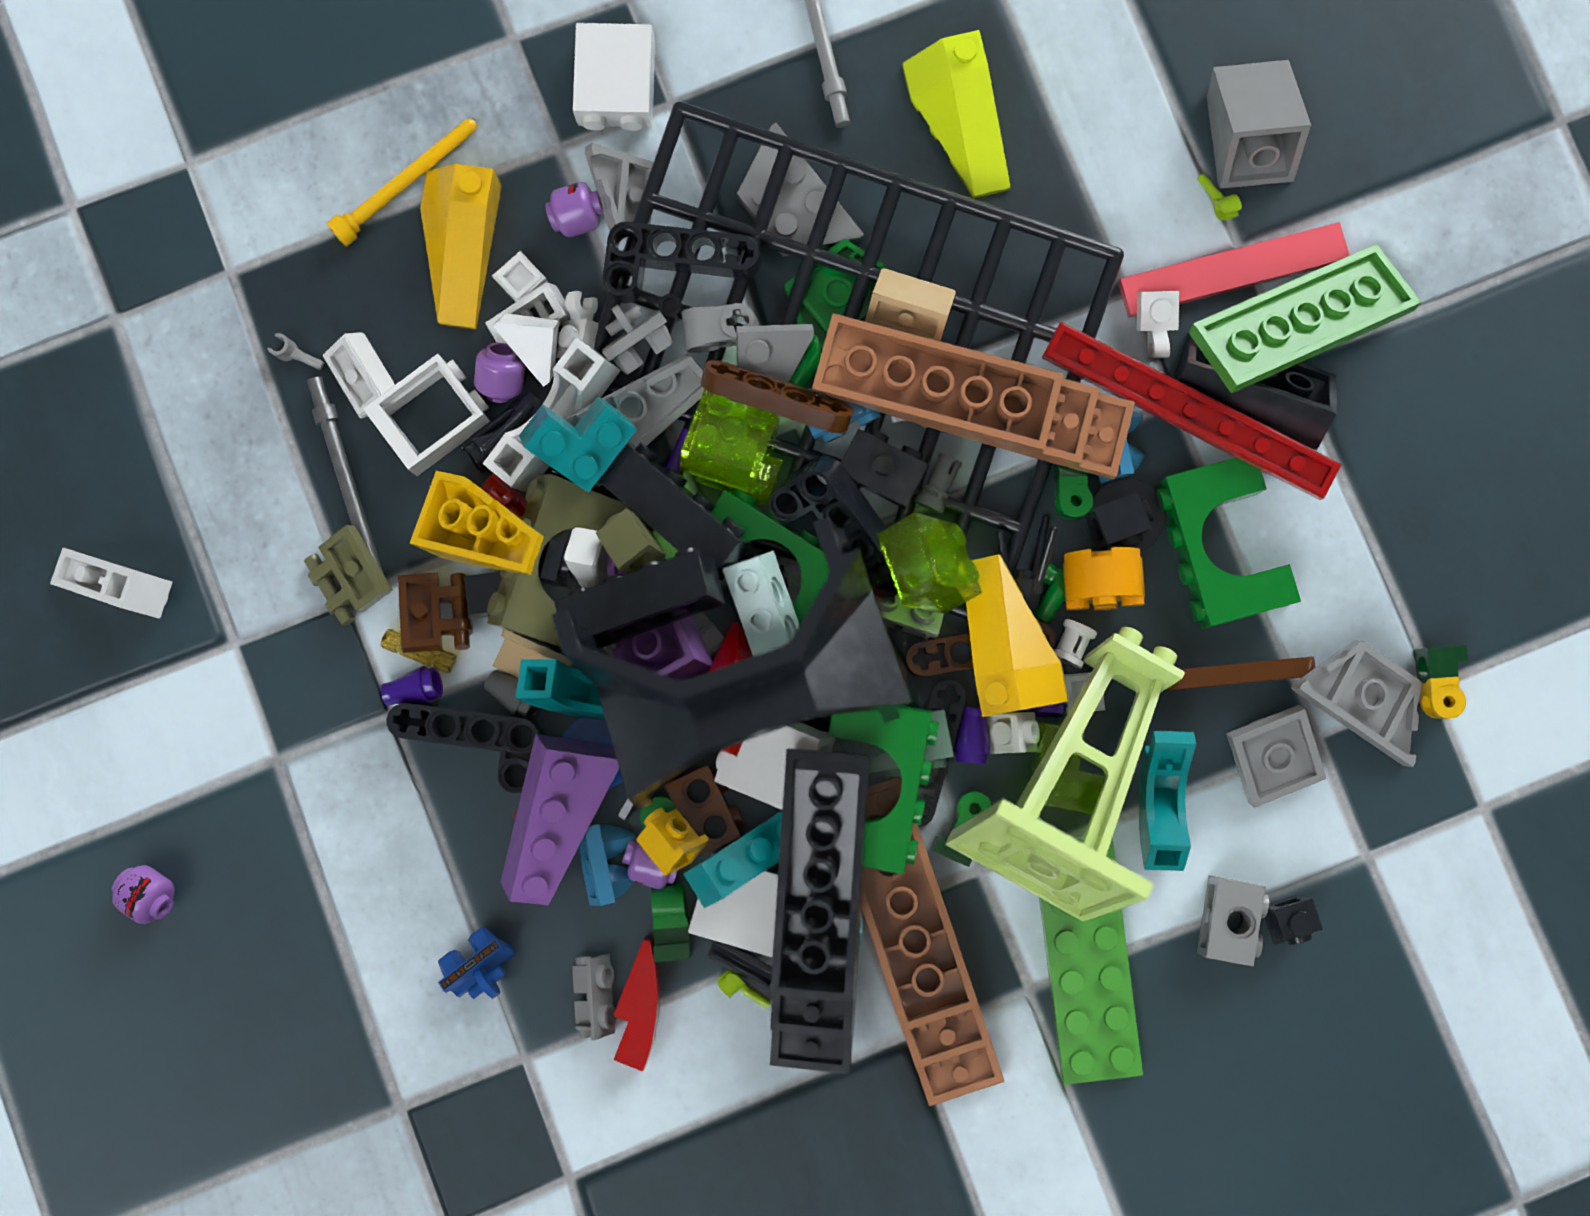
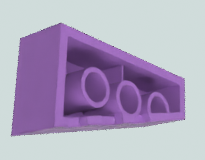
[500,734,619,905]

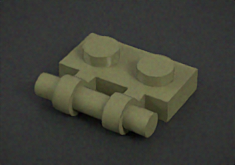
[304,525,393,626]

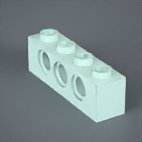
[723,551,800,657]

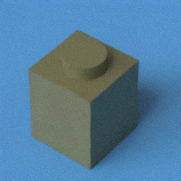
[596,508,667,574]

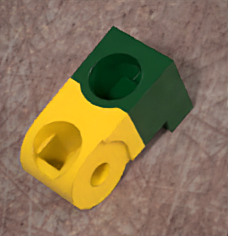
[1414,645,1468,719]

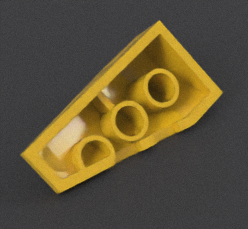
[420,163,502,330]
[410,471,544,575]
[961,554,1069,717]

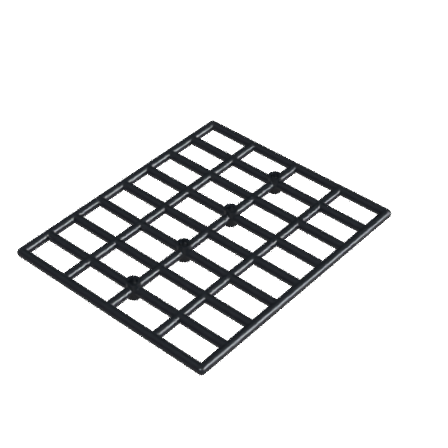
[548,101,1124,620]

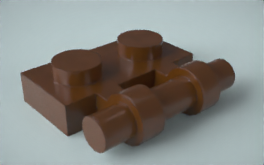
[398,573,473,653]

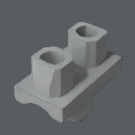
[602,304,673,375]

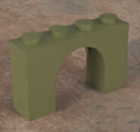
[487,474,633,648]

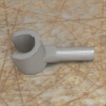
[268,333,325,370]

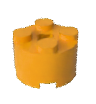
[1063,547,1145,611]

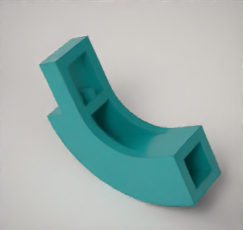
[515,659,606,720]
[1139,731,1196,871]

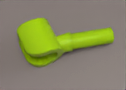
[1197,173,1242,220]
[717,970,771,1009]

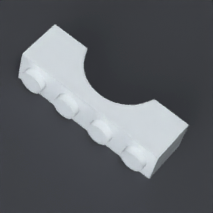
[483,337,621,492]

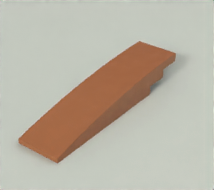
[812,313,1135,480]
[862,776,1005,1107]

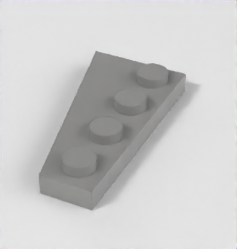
[563,354,709,488]

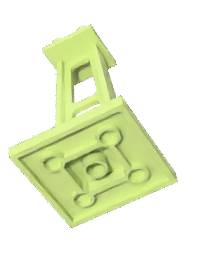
[945,627,1185,922]

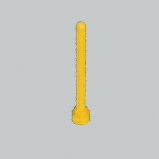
[325,118,477,247]

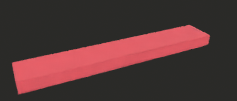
[1118,222,1350,318]

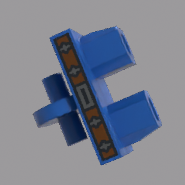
[438,927,516,999]

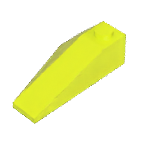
[902,30,1011,198]

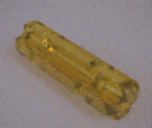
[380,629,457,673]

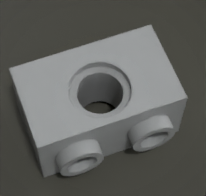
[1197,875,1269,967]

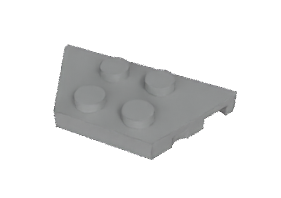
[737,123,864,257]
[1291,640,1421,767]

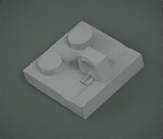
[1226,705,1327,808]

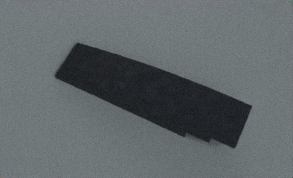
[770,748,869,1074]

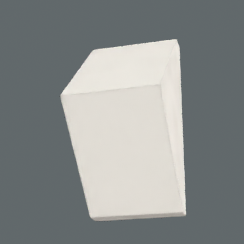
[493,313,559,387]

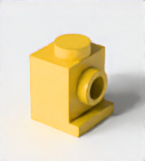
[636,808,709,876]

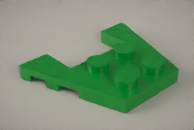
[784,238,889,376]

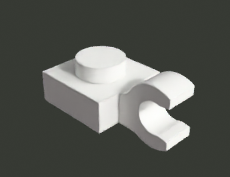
[556,291,599,359]
[1137,291,1179,358]

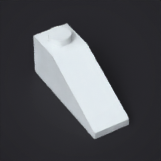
[50,548,173,619]

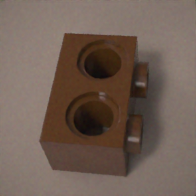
[665,765,746,857]

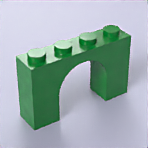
[1156,458,1301,630]
[713,487,829,625]
[828,706,939,874]

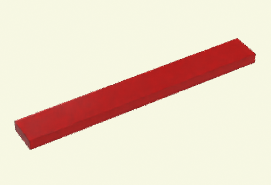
[1042,322,1342,500]

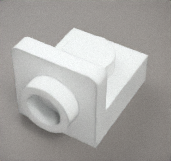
[987,712,1040,754]

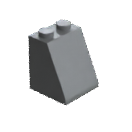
[1207,60,1311,189]

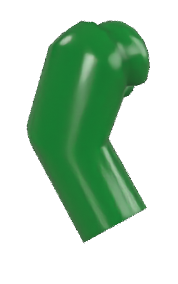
[789,334,822,388]
[1034,563,1065,623]

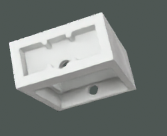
[363,354,490,476]

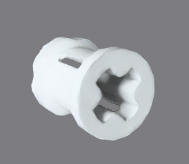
[1053,619,1097,669]

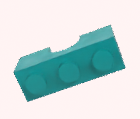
[683,811,782,909]

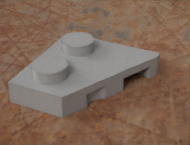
[585,143,653,230]
[736,324,814,406]

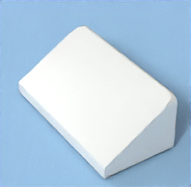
[322,333,395,419]

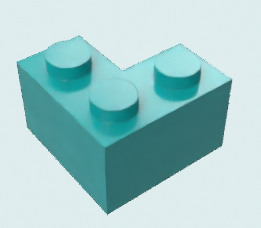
[519,396,637,493]

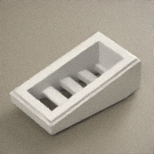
[485,282,571,343]
[564,527,607,588]

